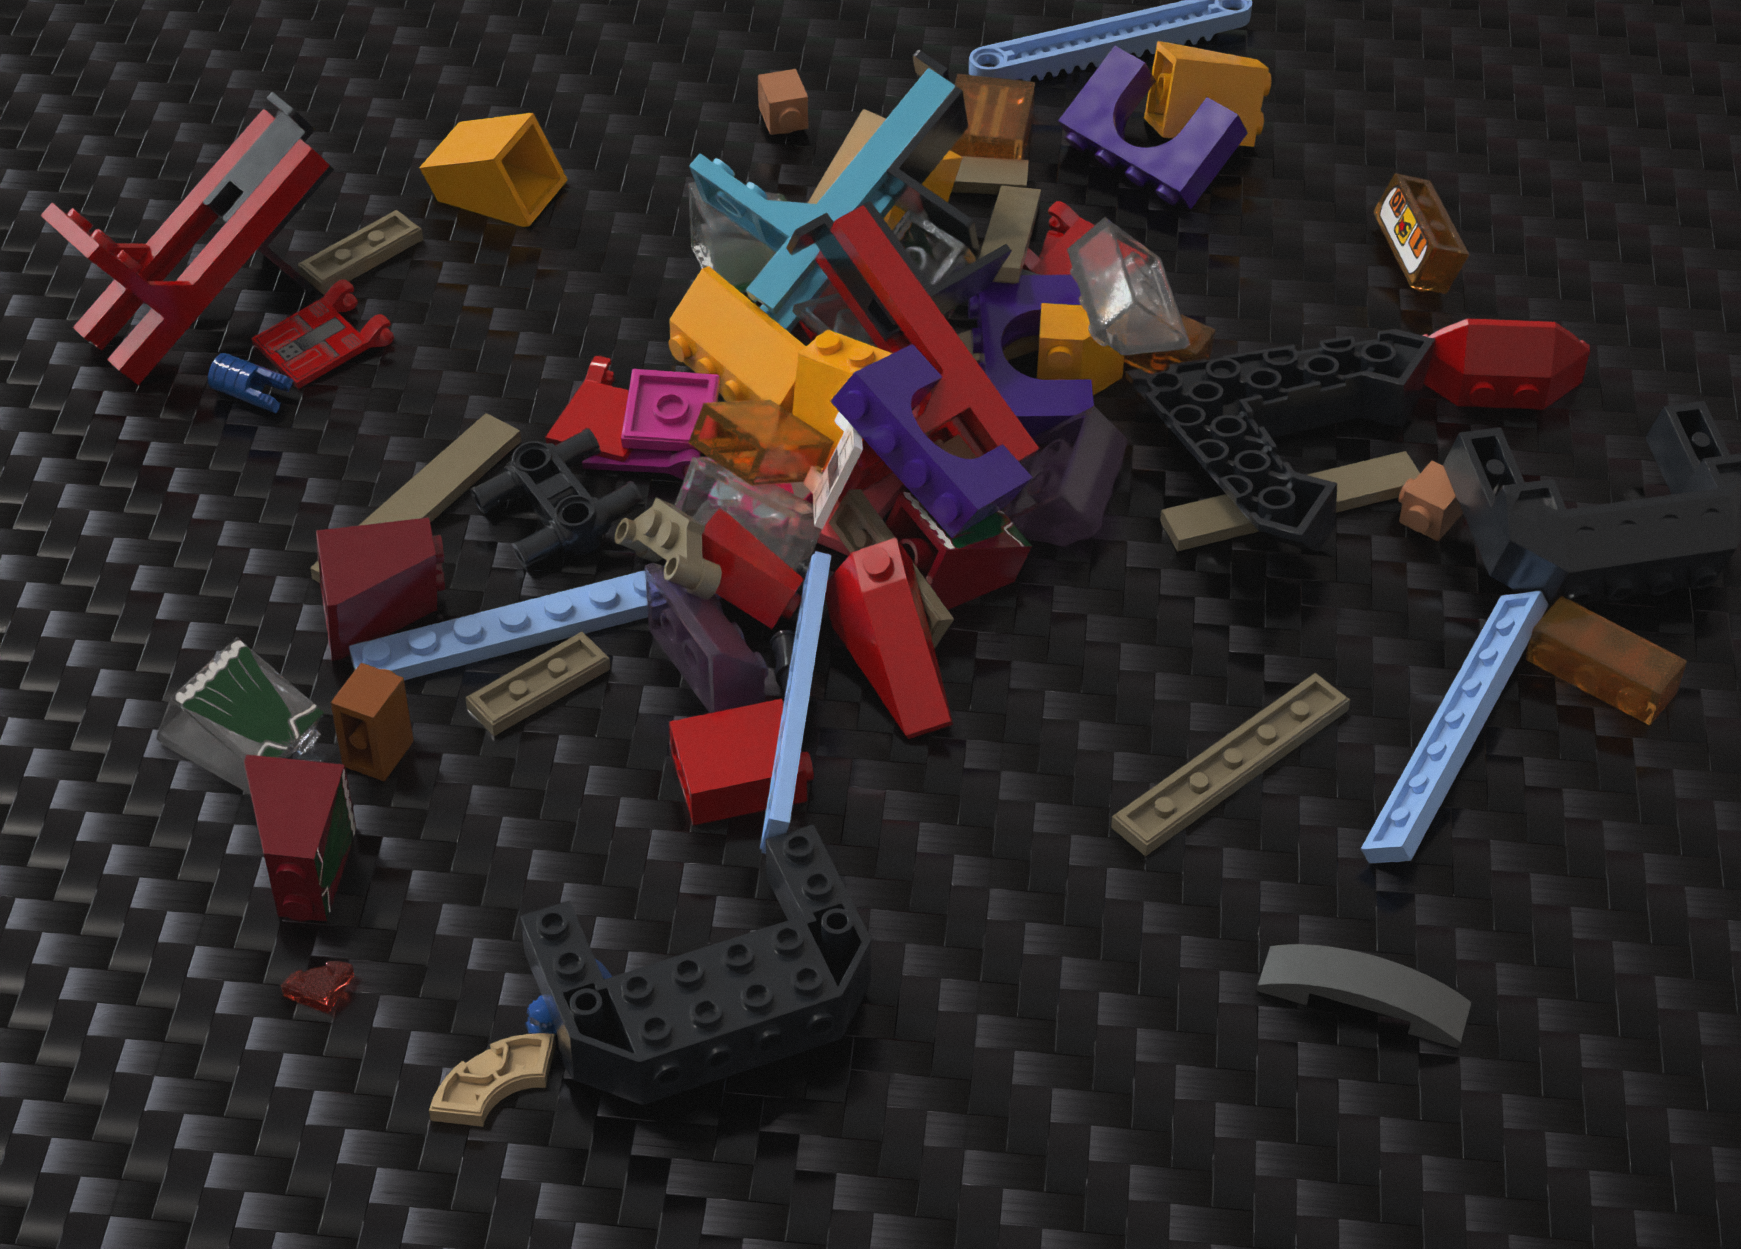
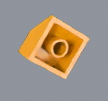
[1037,303,1128,396]

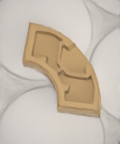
[429,1033,556,1127]

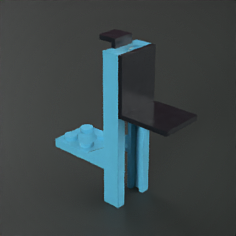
[689,49,980,333]

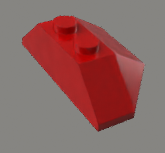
[1422,319,1590,410]

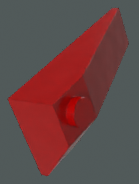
[825,537,953,739]

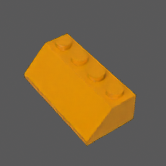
[669,266,806,442]

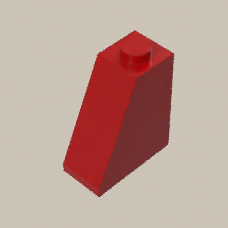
[702,508,804,629]

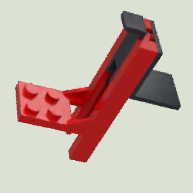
[41,92,334,385]
[786,201,1039,503]

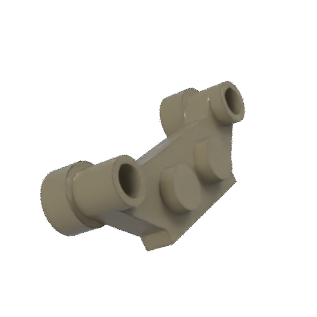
[615,498,722,600]

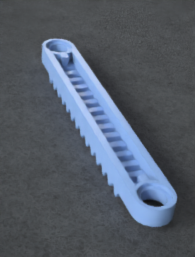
[969,0,1252,85]

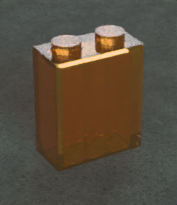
[950,74,1035,160]
[688,399,834,486]

